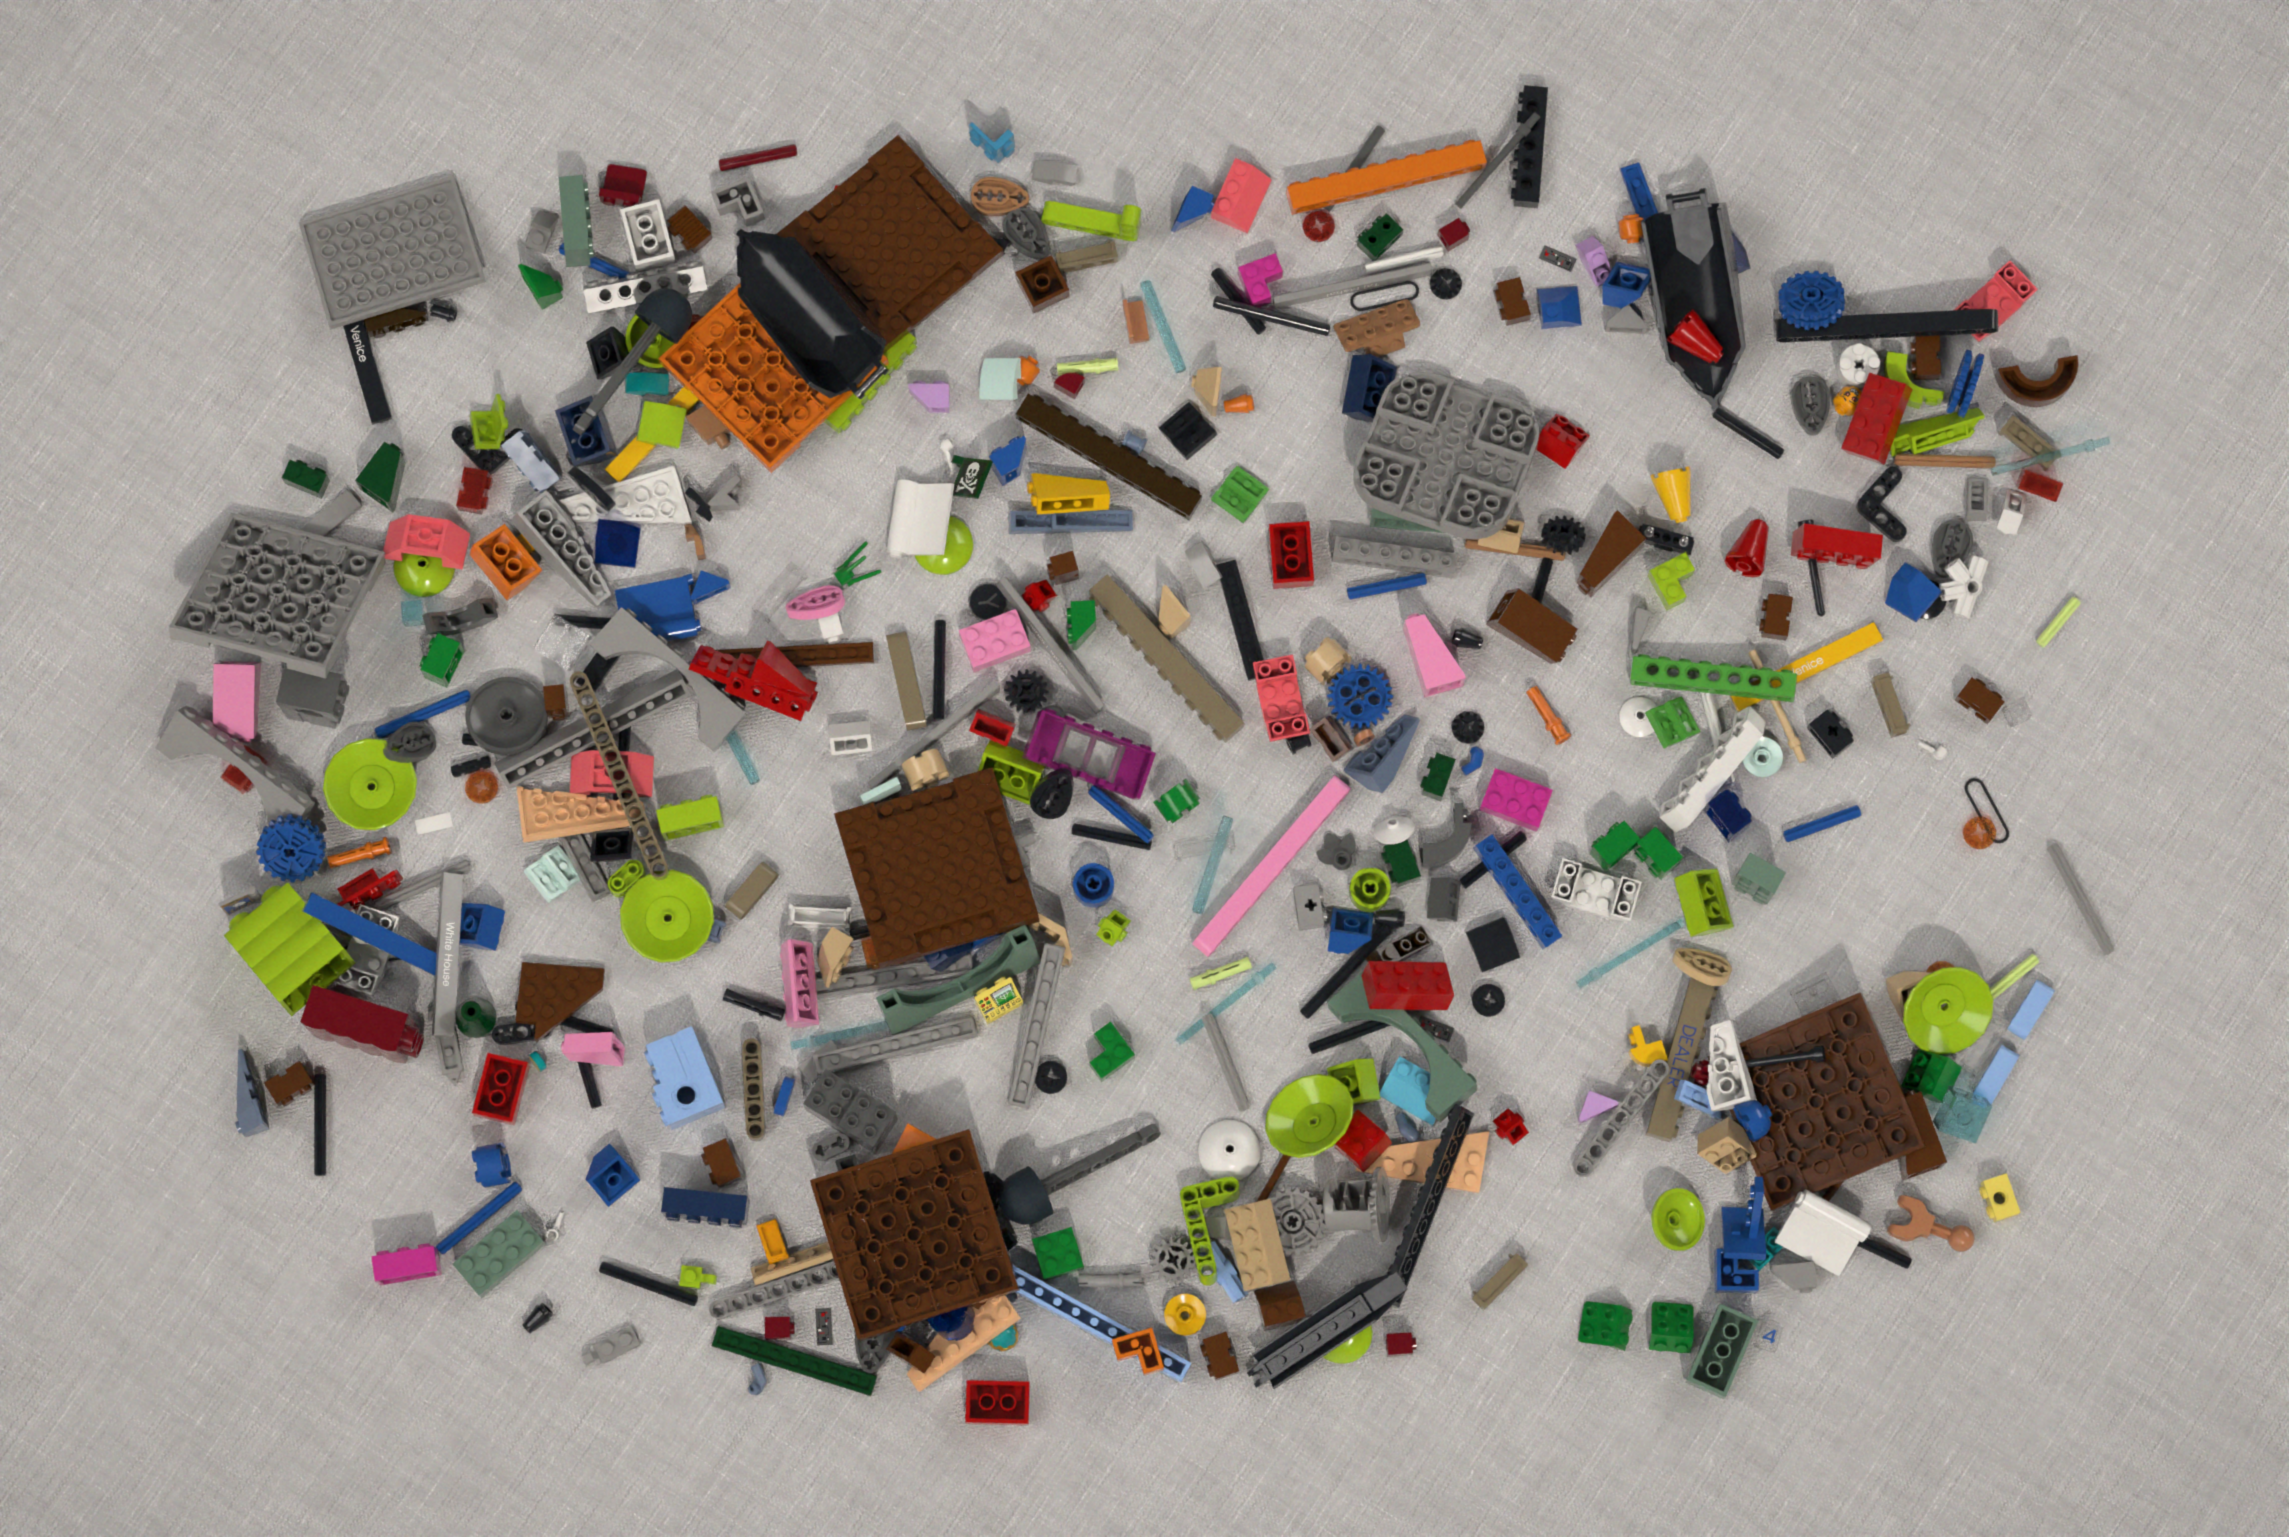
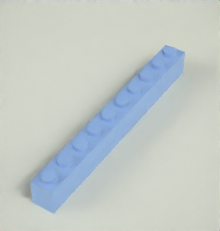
[1012,1265,1191,1383]

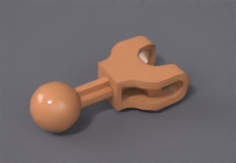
[1886,1195,1975,1252]

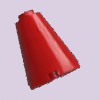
[1666,309,1723,363]
[1724,519,1769,577]

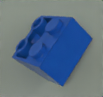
[989,436,1027,486]

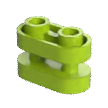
[608,859,646,898]

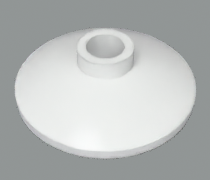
[1619,697,1657,737]
[1374,816,1415,844]

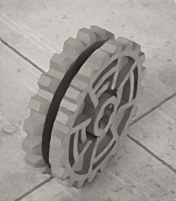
[1268,1188,1326,1257]

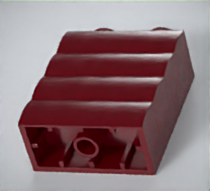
[300,985,424,1063]

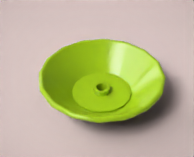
[323,738,417,831]
[620,870,714,963]
[1903,967,1994,1055]
[1265,1074,1353,1158]

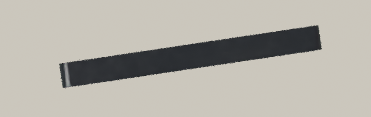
[1776,309,1999,343]

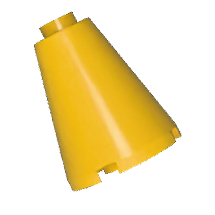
[1650,466,1691,523]

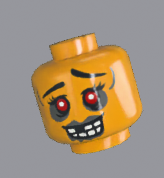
[1833,386,1862,416]

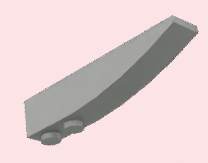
[511,490,611,607]

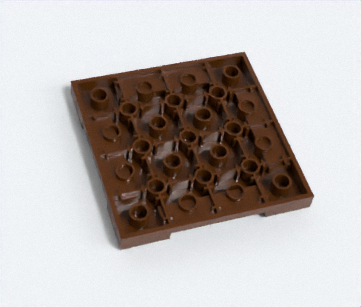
[776,135,1003,354]
[834,767,1040,969]
[1708,992,1927,1211]
[810,1129,1020,1342]

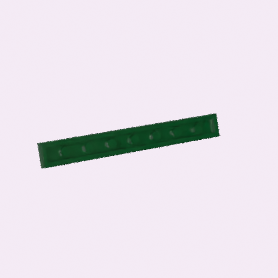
[712,1326,877,1397]

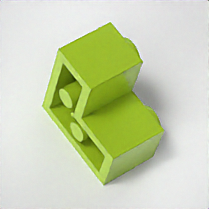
[1647,552,1695,611]

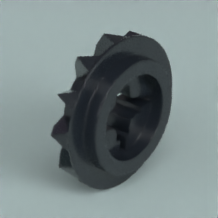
[1430,267,1462,300]
[1452,711,1484,744]
[1472,984,1505,1017]
[1035,1061,1067,1094]

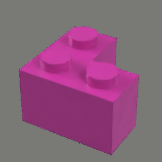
[1238,253,1283,307]

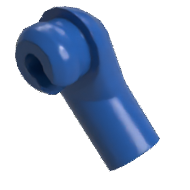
[1461,746,1484,776]

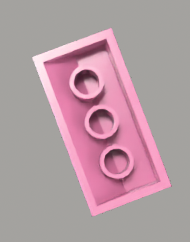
[780,939,819,1028]

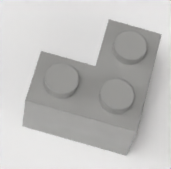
[711,177,765,227]

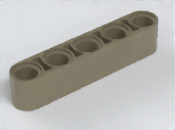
[886,631,927,731]
[742,1038,766,1142]

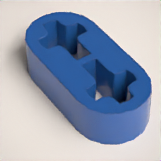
[774,1076,795,1117]

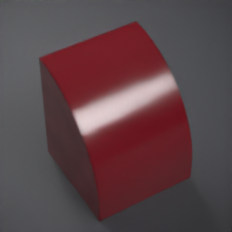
[1054,373,1085,399]

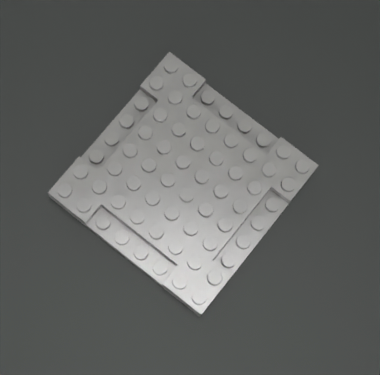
[169,513,386,679]

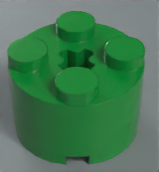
[1153,779,1200,824]

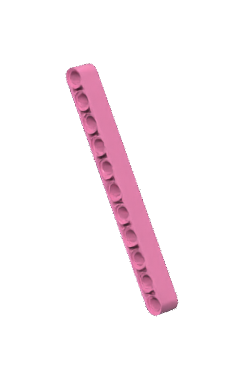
[1192,775,1351,957]

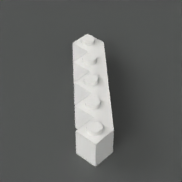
[1659,706,1766,832]

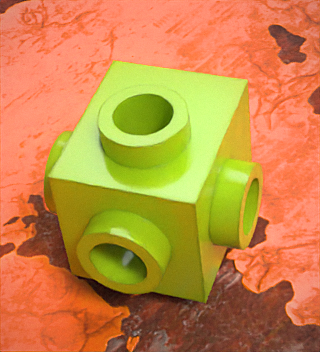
[1096,909,1131,947]

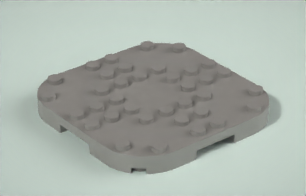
[1353,372,1539,539]

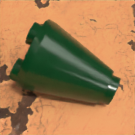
[455,997,497,1038]

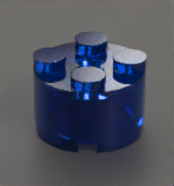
[928,1305,975,1341]

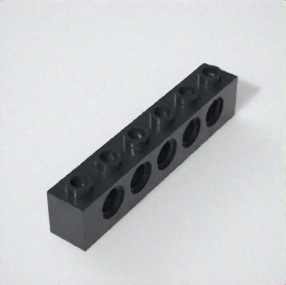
[1510,85,1548,208]

